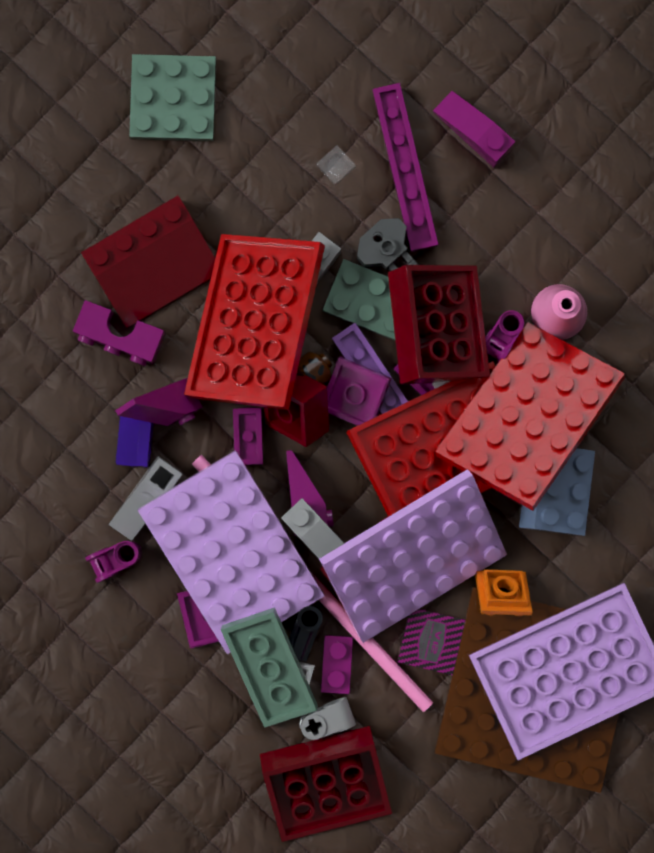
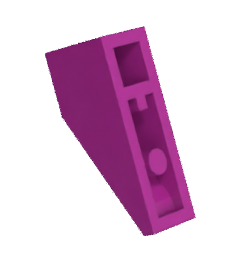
[433,91,515,168]
[115,378,203,426]
[286,450,333,536]

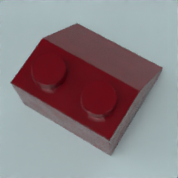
[264,375,329,447]

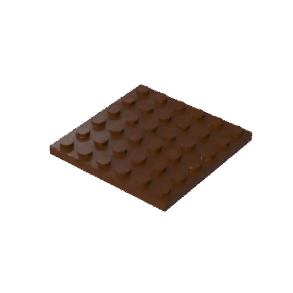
[434,587,619,793]

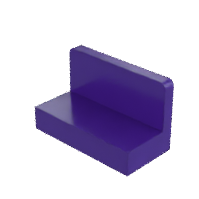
[116,416,154,468]

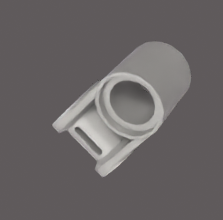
[299,697,356,740]

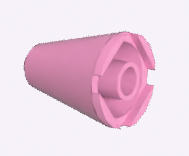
[531,284,587,340]

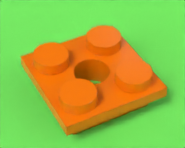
[475,570,532,616]

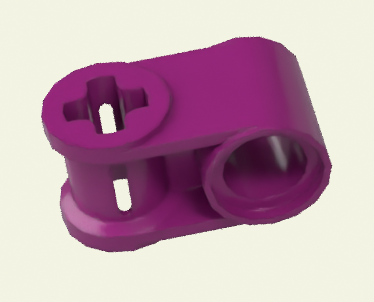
[485,310,524,364]
[85,541,142,583]

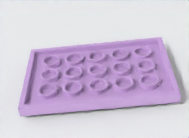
[138,450,325,654]
[319,469,507,643]
[469,583,654,760]

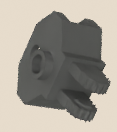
[357,218,418,271]

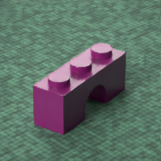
[72,300,166,366]

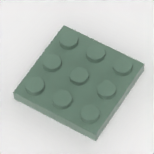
[129,54,216,141]

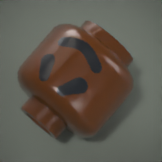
[296,351,332,385]

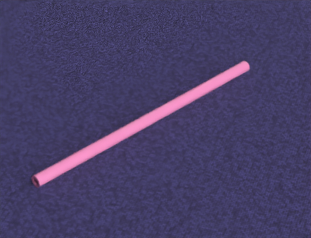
[192,455,433,712]

